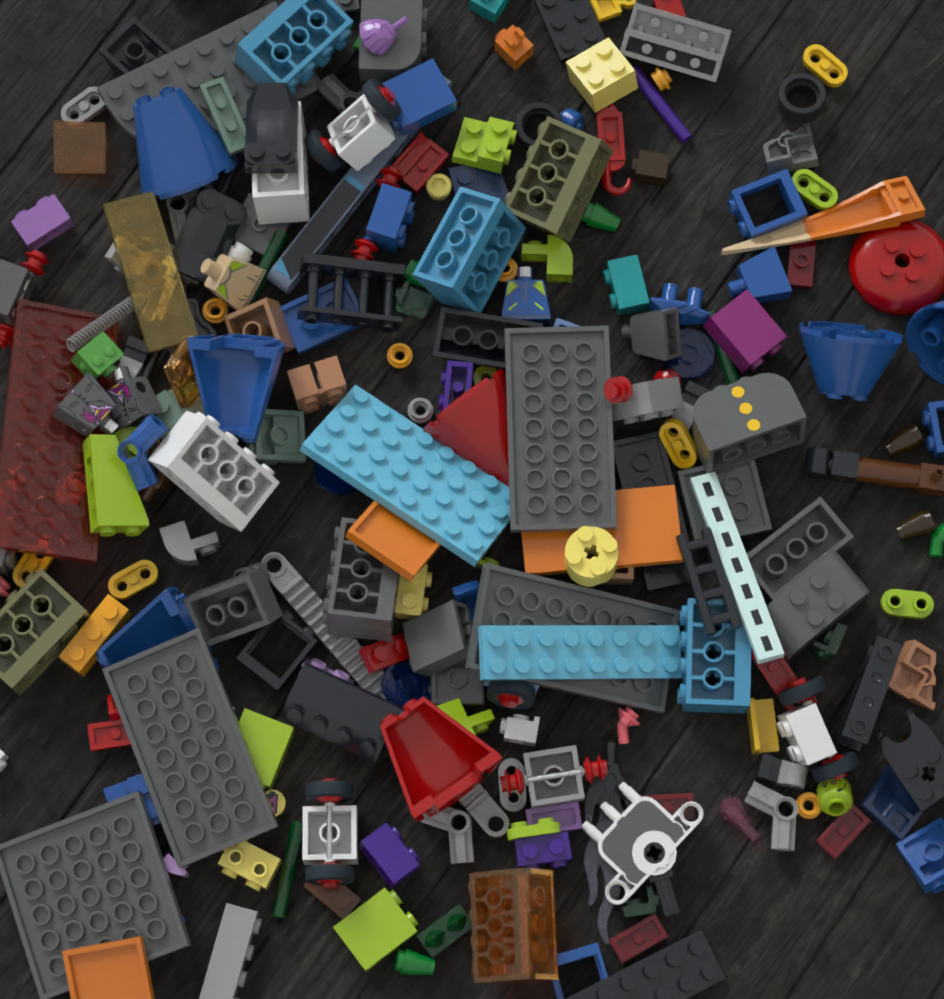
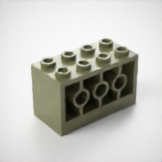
[504,116,614,243]
[0,569,90,696]

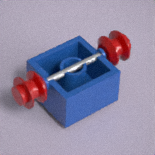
[351,166,416,261]

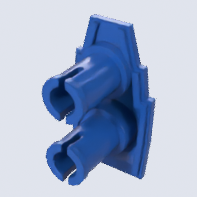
[648,283,711,325]

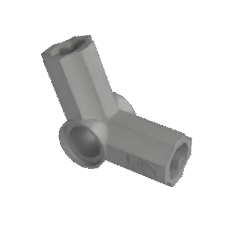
[744,781,798,851]
[419,807,474,864]

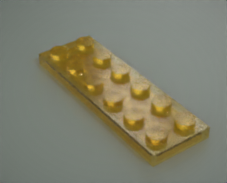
[102,191,198,353]

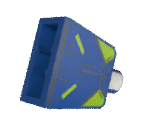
[502,267,551,326]

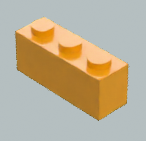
[59,594,132,677]

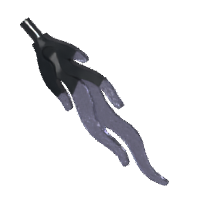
[583,742,632,944]

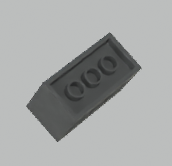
[323,517,400,642]

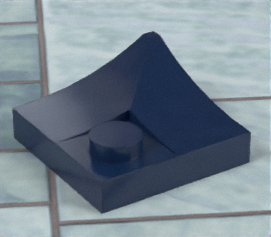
[448,165,508,202]
[860,765,923,840]

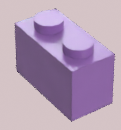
[11,194,74,252]

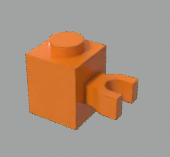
[494,25,534,70]

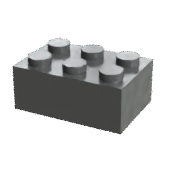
[183,567,283,646]

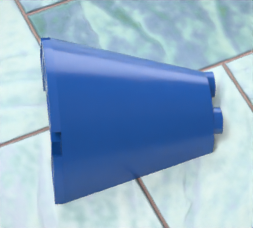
[133,86,238,201]
[187,334,285,442]
[97,586,219,672]

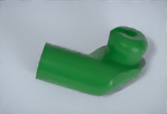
[929,523,944,558]

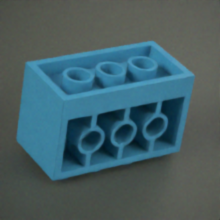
[234,0,353,94]
[412,187,526,313]
[677,598,751,714]

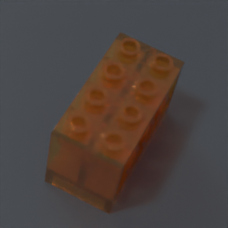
[468,868,558,984]

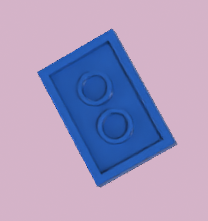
[281,278,358,356]

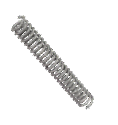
[66,289,149,352]

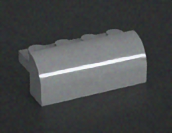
[620,2,732,82]

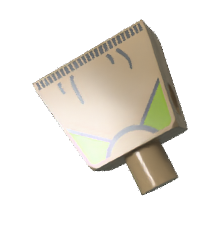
[201,254,266,310]

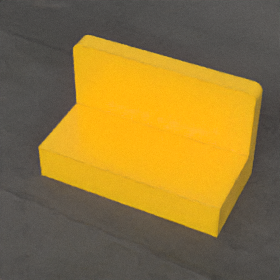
[747,698,779,755]

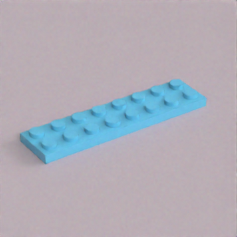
[478,625,682,681]

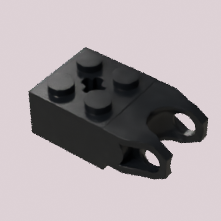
[875,708,944,813]

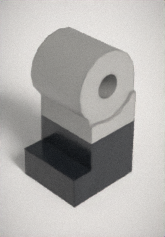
[113,336,153,383]
[671,380,710,432]
[755,753,809,790]

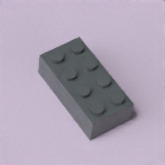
[747,496,854,604]

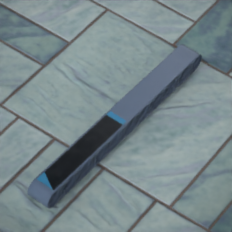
[266,76,453,294]

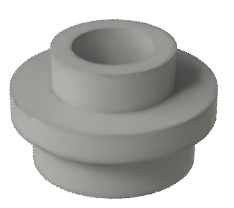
[408,398,433,424]

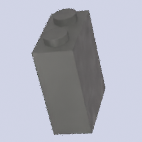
[402,600,472,676]

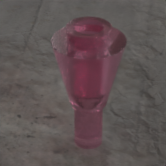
[718,796,760,842]

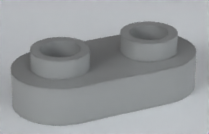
[61,87,106,129]
[498,758,527,812]

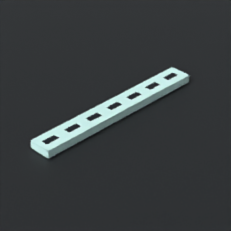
[690,472,784,664]

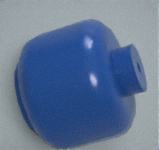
[560,108,584,131]

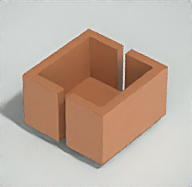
[287,355,347,414]

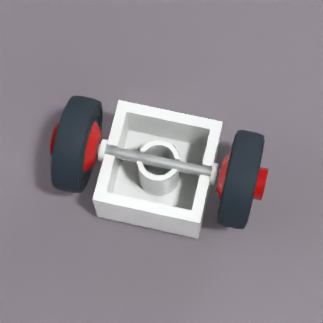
[304,78,402,172]
[776,675,859,782]
[302,778,358,888]

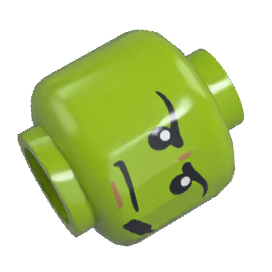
[817,778,853,816]

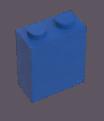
[382,58,457,136]

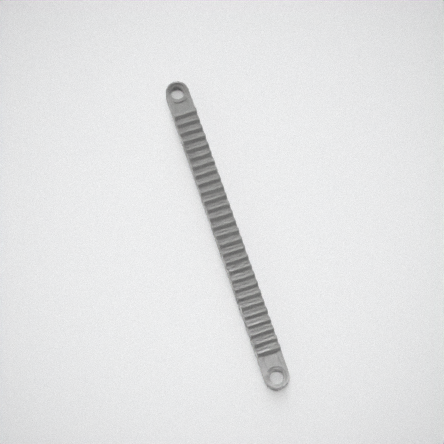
[261,552,509,838]

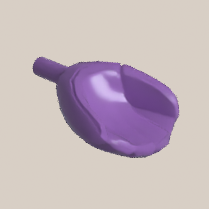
[359,16,409,56]

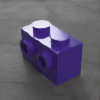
[438,361,473,410]
[359,823,419,889]
[514,832,572,872]

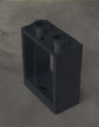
[236,610,318,694]

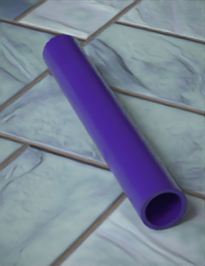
[633,66,692,143]

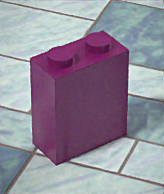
[703,289,787,373]

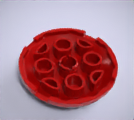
[849,219,944,315]

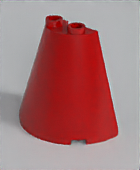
[423,369,509,487]
[380,696,502,821]

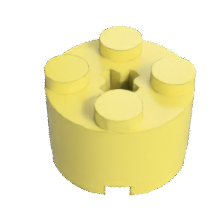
[564,526,618,587]

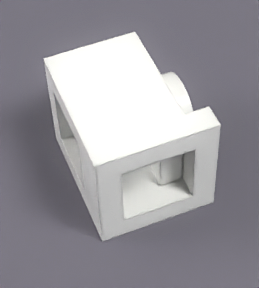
[500,714,540,747]

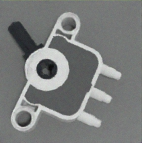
[582,782,703,916]

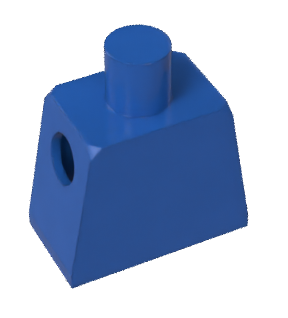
[727,246,792,303]

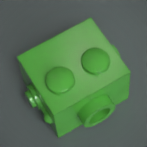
[71,331,124,380]

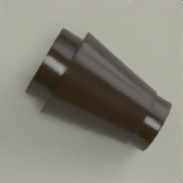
[884,424,924,458]
[895,510,936,540]

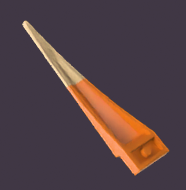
[721,176,925,255]

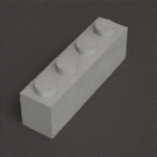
[199,903,262,999]

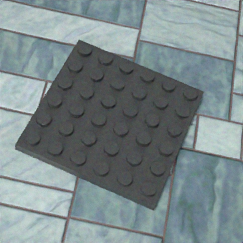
[0,791,191,999]

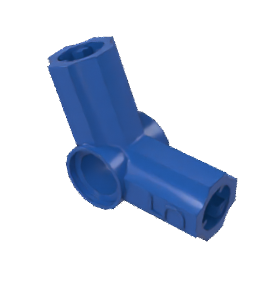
[117,414,168,491]

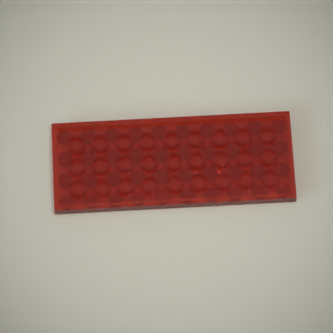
[0,299,119,564]

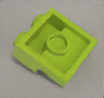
[452,117,517,174]

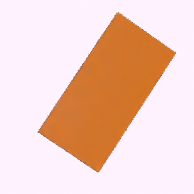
[521,485,683,576]
[345,500,441,582]
[62,936,155,999]

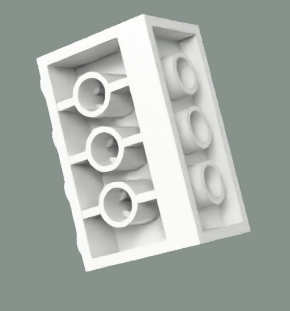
[252,101,310,225]
[148,411,280,532]

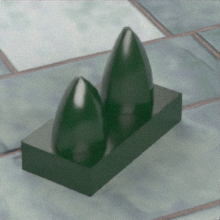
[416,904,475,958]

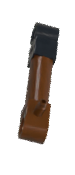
[803,447,944,497]

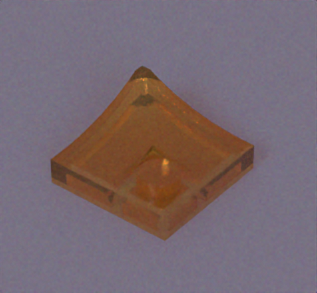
[53,120,107,174]
[164,335,200,409]

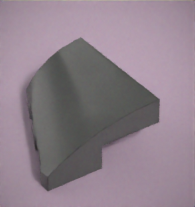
[763,123,819,176]

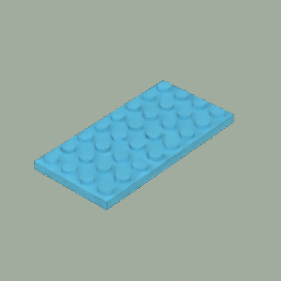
[299,385,510,567]

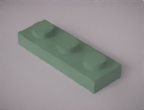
[199,76,246,156]

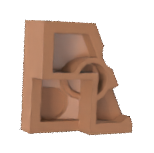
[887,640,936,711]

